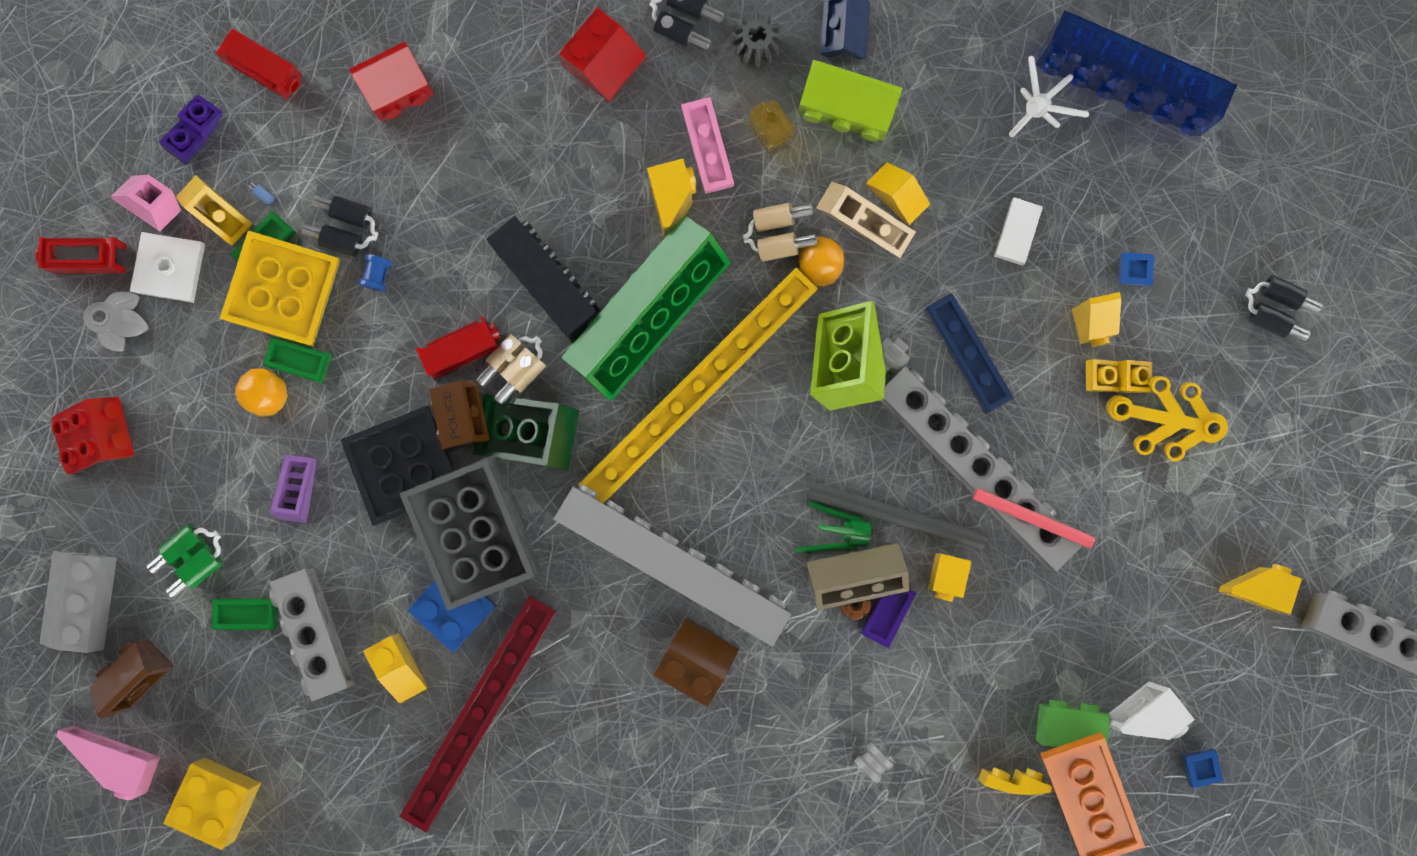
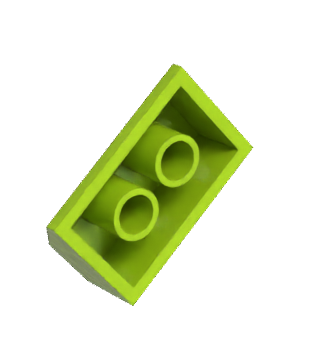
[798,59,903,142]

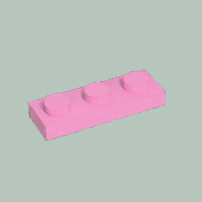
[681,97,734,194]

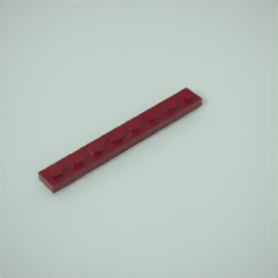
[399,595,557,833]

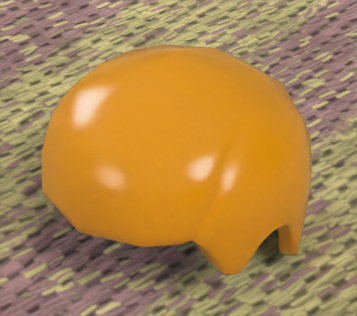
[798,236,844,287]
[235,368,288,417]

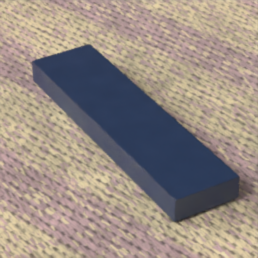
[924,293,1014,414]

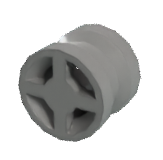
[854,743,894,783]

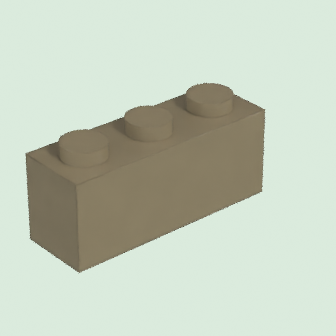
[807,543,909,611]

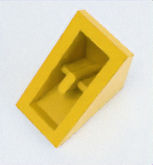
[865,162,930,226]

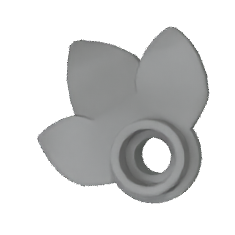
[83,292,149,352]

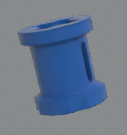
[358,254,393,292]

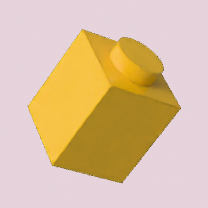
[927,553,972,602]

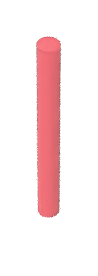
[972,488,1095,548]

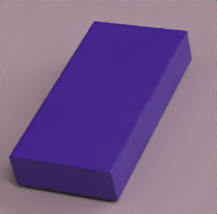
[860,589,917,648]

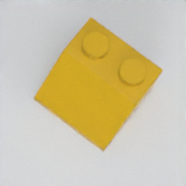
[647,158,696,239]

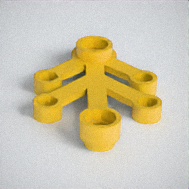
[1106,375,1228,461]

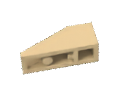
[816,182,916,258]

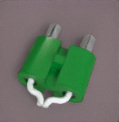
[147,523,224,597]

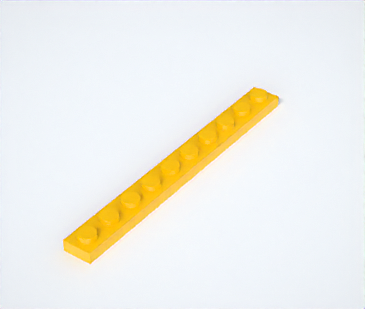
[578,268,818,504]

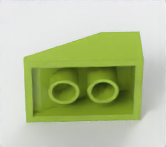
[810,301,886,411]

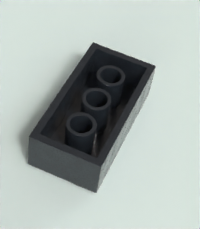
[486,216,600,343]

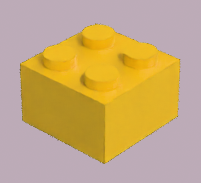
[163,758,261,850]

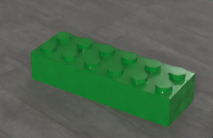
[561,216,731,401]

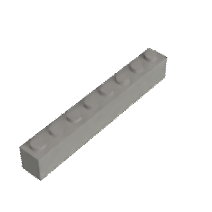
[553,484,791,647]

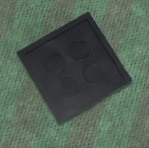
[340,406,454,526]

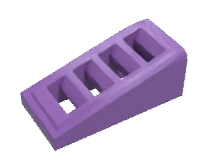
[270,454,317,523]

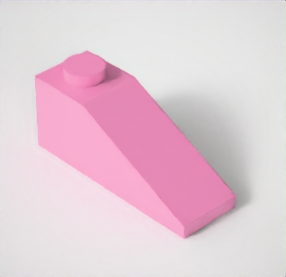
[56,726,160,800]

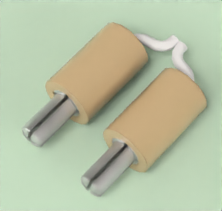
[743,202,817,262]

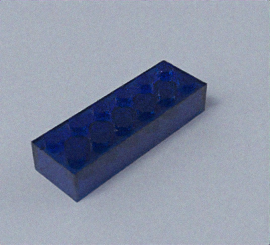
[1035,10,1237,137]

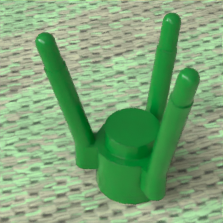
[794,501,871,553]

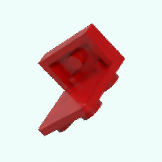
[52,397,135,475]

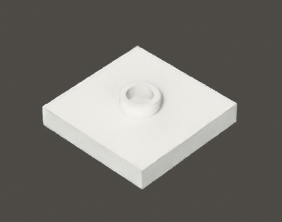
[130,232,205,303]

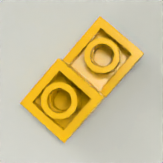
[1086,359,1152,393]
[978,767,1053,795]

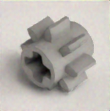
[881,337,910,375]

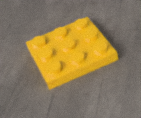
[220,231,341,347]

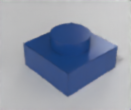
[1118,252,1154,287]
[1181,748,1224,788]

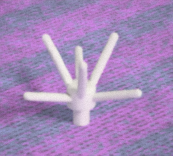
[1009,56,1089,137]

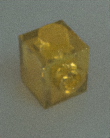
[749,99,795,154]

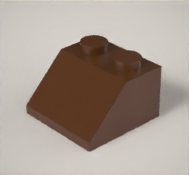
[653,618,739,708]
[89,639,174,719]

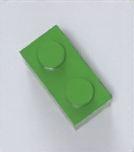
[1036,699,1110,747]

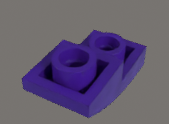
[159,94,223,165]

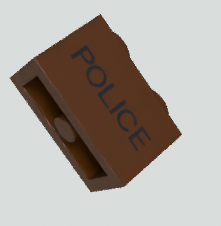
[429,380,490,450]

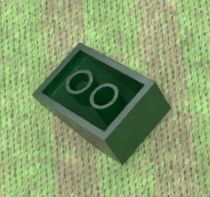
[473,394,580,471]

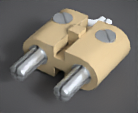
[476,334,546,404]

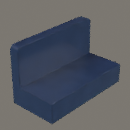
[820,0,870,60]

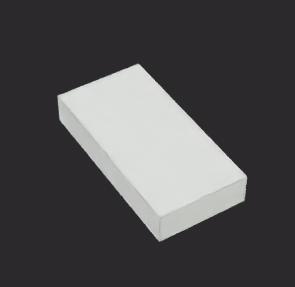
[994,197,1043,266]

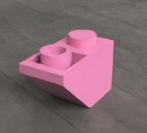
[111,175,181,231]

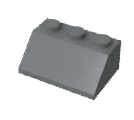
[39,550,117,653]

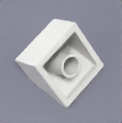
[1109,682,1195,740]

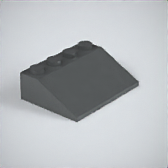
[400,456,542,611]

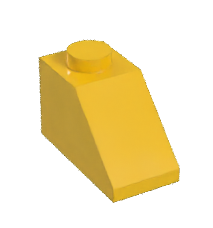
[175,175,252,246]
[1072,292,1121,347]
[1219,564,1302,615]
[363,633,428,704]

